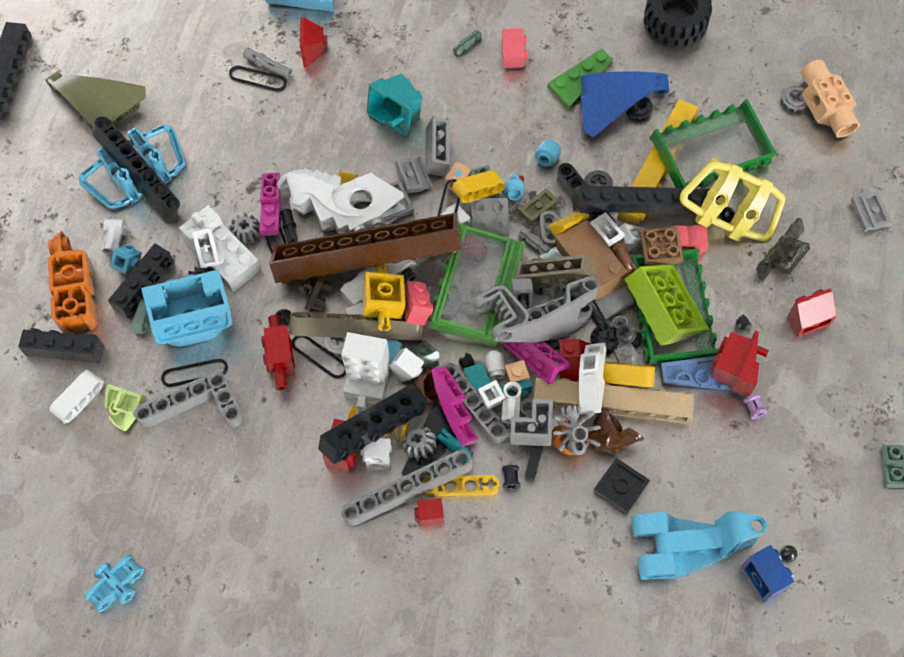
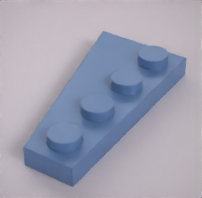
[660,356,732,391]

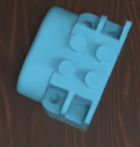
[141,269,232,347]

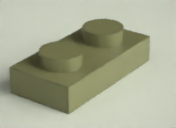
[519,188,558,225]

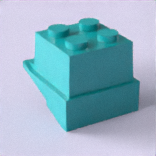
[366,73,422,137]

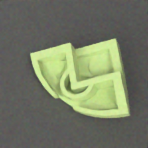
[105,384,146,431]

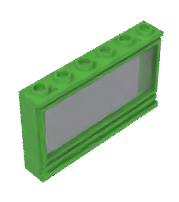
[428,222,525,348]

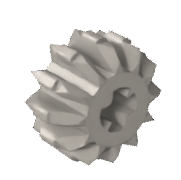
[229,213,260,245]
[402,425,437,461]

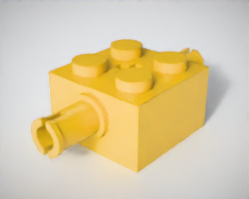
[362,264,406,331]

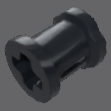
[501,465,521,490]

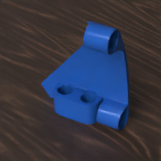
[581,71,669,137]

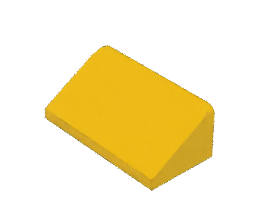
[549,213,589,236]

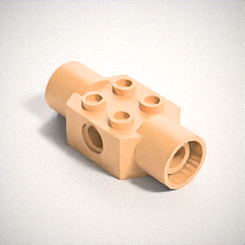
[801,60,860,138]

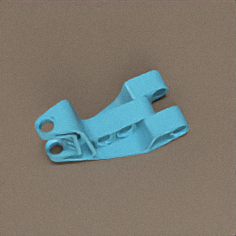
[631,511,767,580]

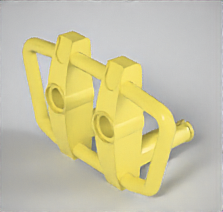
[680,157,785,242]

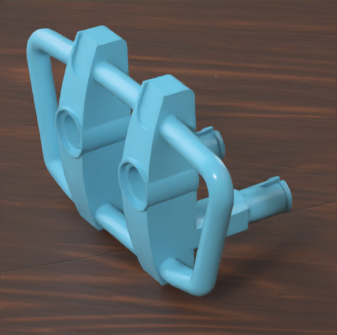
[79,125,186,209]

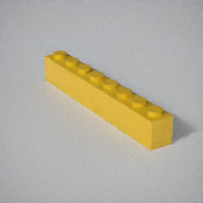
[617,99,699,226]

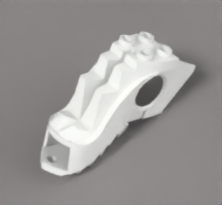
[277,168,406,234]

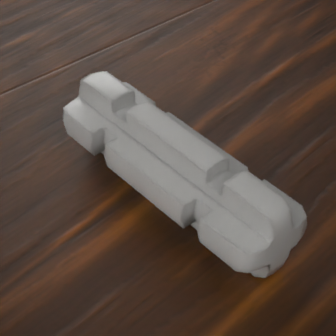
[518,227,551,255]

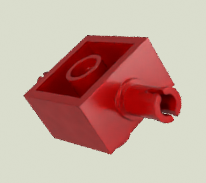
[261,315,296,391]

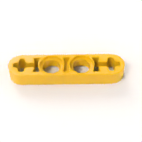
[422,475,500,497]

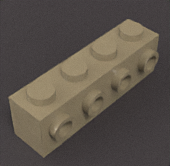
[515,254,596,290]

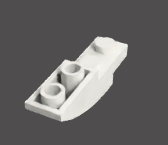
[579,343,606,415]

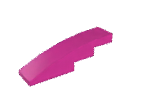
[431,366,478,447]

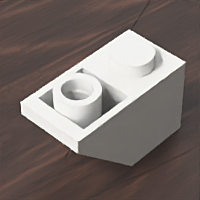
[389,348,424,382]

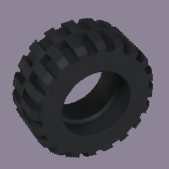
[644,0,712,47]

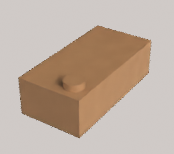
[555,220,628,301]

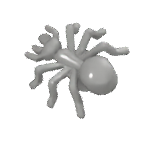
[553,405,601,455]

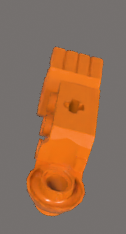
[48,231,98,334]

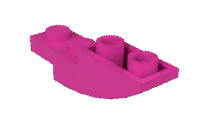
[259,172,281,236]

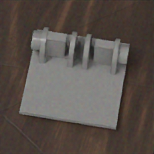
[471,198,509,235]

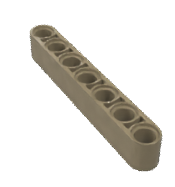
[289,312,423,340]

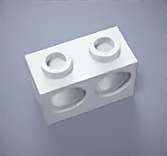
[361,438,393,471]

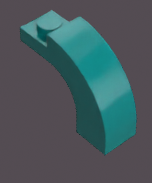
[464,363,533,407]

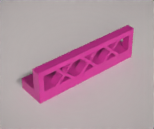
[500,341,570,384]

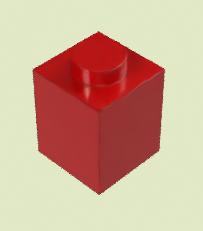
[414,498,444,526]

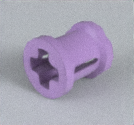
[743,394,768,419]

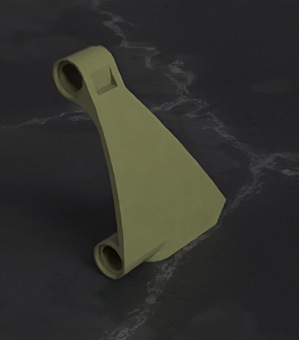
[45,69,146,131]

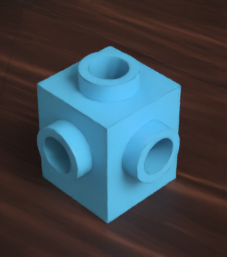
[110,245,142,274]

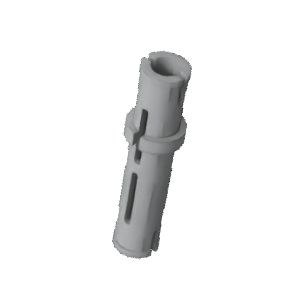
[243,47,293,79]

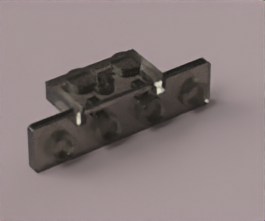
[756,218,810,281]

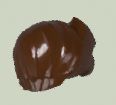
[412,367,439,404]

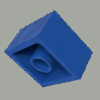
[741,545,795,603]

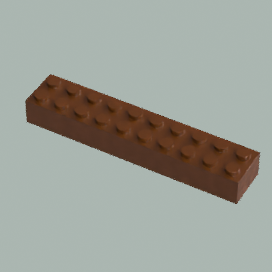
[269,212,462,283]

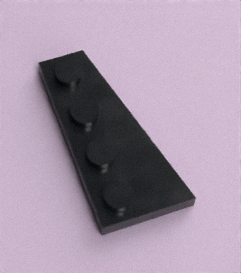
[401,402,457,482]

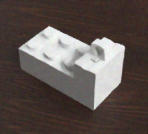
[179,205,262,293]
[342,332,392,411]

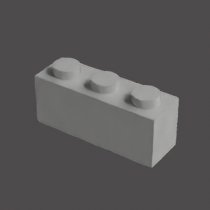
[425,117,450,176]

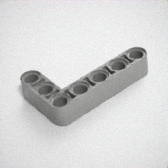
[442,363,533,445]
[134,371,243,428]

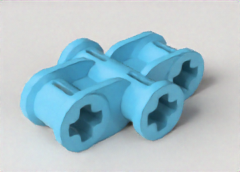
[84,554,145,613]

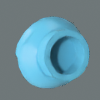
[502,173,525,201]

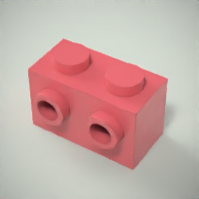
[502,28,527,68]
[404,281,433,326]

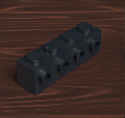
[108,243,174,319]
[18,328,104,363]

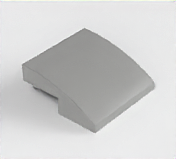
[591,287,634,321]

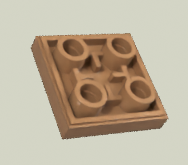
[639,227,684,266]

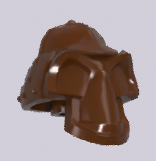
[588,408,645,456]

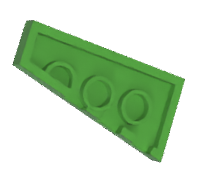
[547,49,613,110]

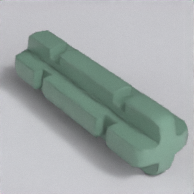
[453,30,482,55]

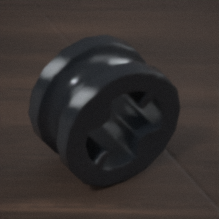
[400,268,417,286]

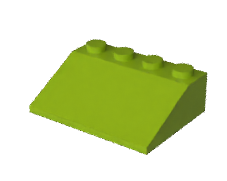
[625,264,709,345]

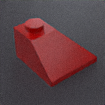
[300,17,328,67]
[558,339,590,382]

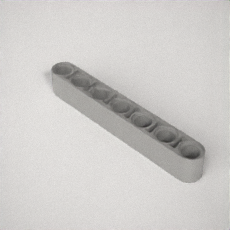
[341,450,473,526]

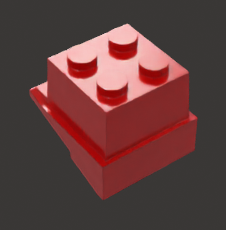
[710,330,769,397]

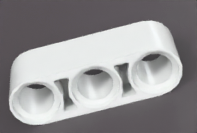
[49,370,104,424]

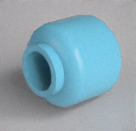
[535,139,561,166]

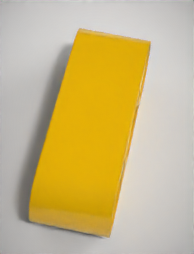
[452,170,506,203]
[603,362,655,387]

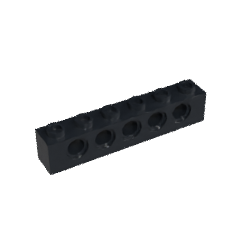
[318,384,427,465]

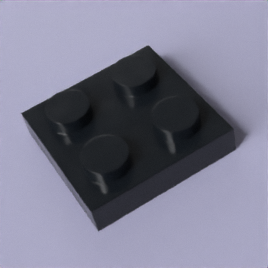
[593,458,650,514]

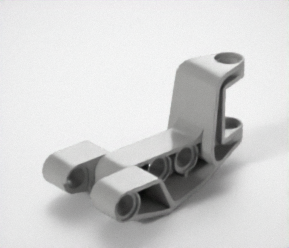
[473,277,600,342]

